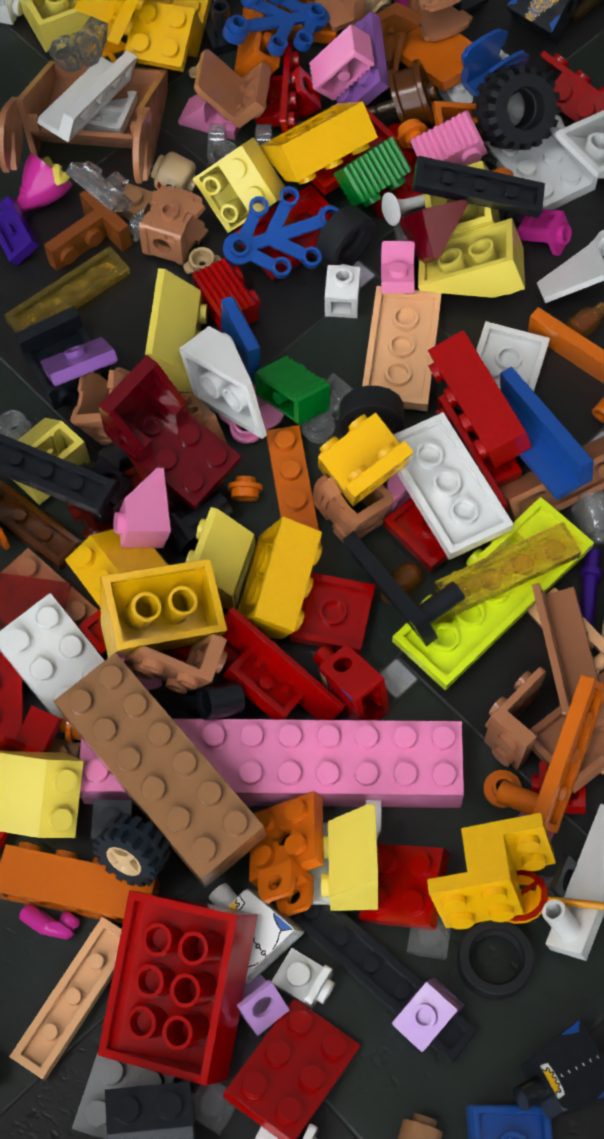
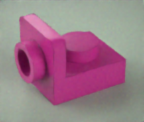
[517,209,572,256]

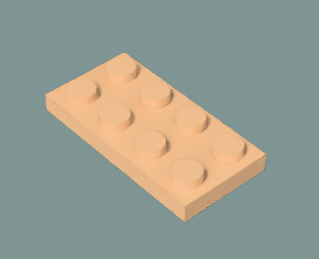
[362,286,442,411]

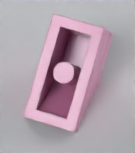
[113,468,171,548]

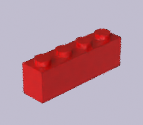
[428,330,532,468]

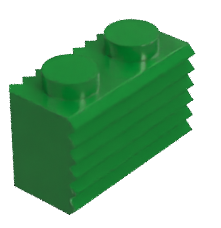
[334,136,412,207]
[254,355,331,426]

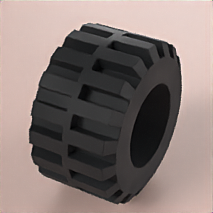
[472,66,561,150]

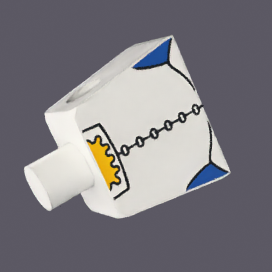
[209,883,305,984]

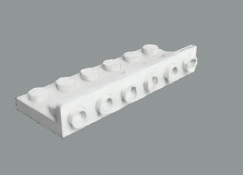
[438,49,598,210]

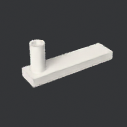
[542,804,604,961]

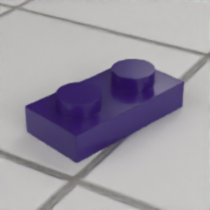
[0,196,40,266]

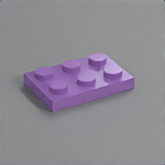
[337,11,389,106]

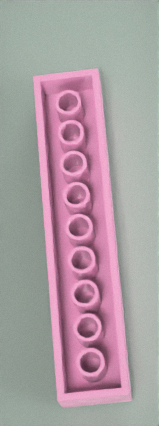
[79,719,464,808]

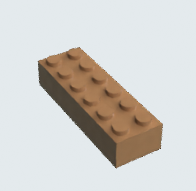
[54,653,266,888]

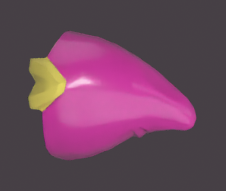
[16,152,72,213]

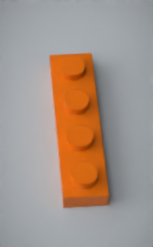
[266,425,321,545]

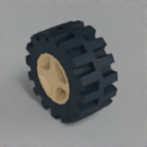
[93,813,171,887]

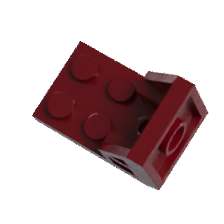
[98,355,242,511]

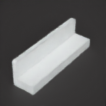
[37,50,137,142]

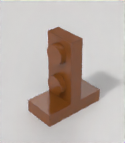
[376,2,422,93]
[44,187,133,271]

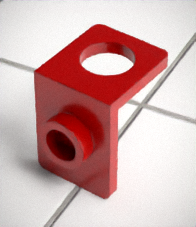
[295,66,321,120]

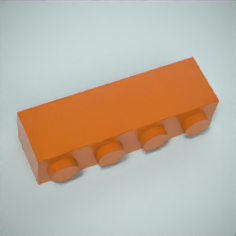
[0,842,161,925]

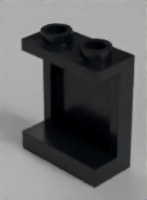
[14,306,111,411]

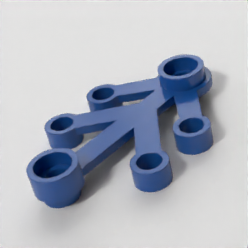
[222,0,329,56]
[223,186,340,279]

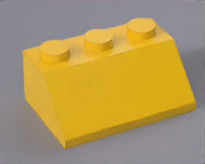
[260,101,378,185]
[237,516,322,639]
[65,529,169,608]
[100,559,227,658]

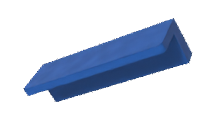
[500,367,594,500]

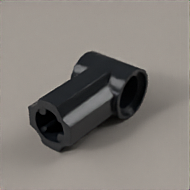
[168,491,234,556]
[179,681,245,721]

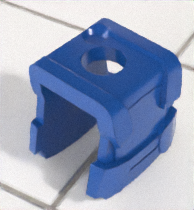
[461,28,529,96]

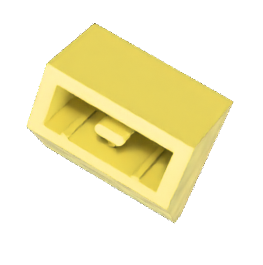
[193,137,287,233]
[13,418,91,505]
[185,507,256,610]

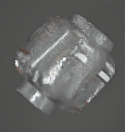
[571,490,604,545]

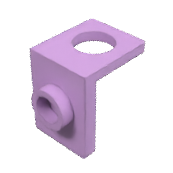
[237,974,289,1036]
[392,977,464,1052]

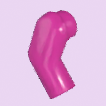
[19,903,80,940]

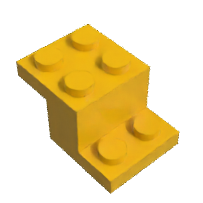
[74,0,144,45]
[124,0,211,72]
[318,412,414,506]
[427,813,556,930]

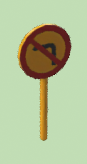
[507,870,604,924]

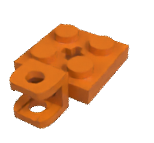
[249,791,324,917]

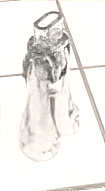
[49,17,108,72]

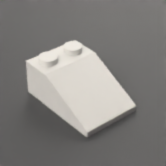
[555,110,604,179]
[179,326,267,439]

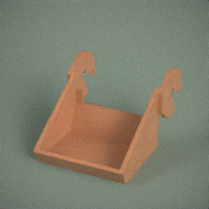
[0,61,168,184]

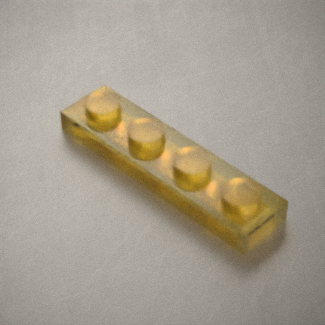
[4,246,130,333]
[434,522,582,617]

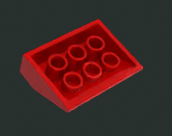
[98,890,258,1086]

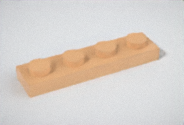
[9,917,122,1081]

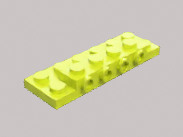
[392,497,594,691]

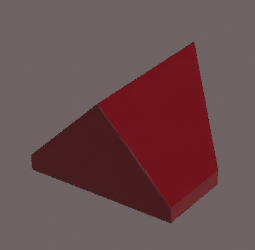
[399,199,468,264]

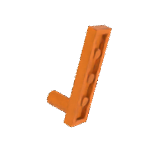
[528,307,604,423]
[496,675,604,834]

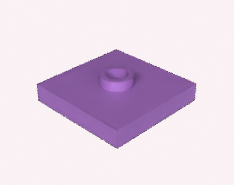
[40,337,118,386]

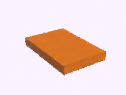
[400,27,473,92]

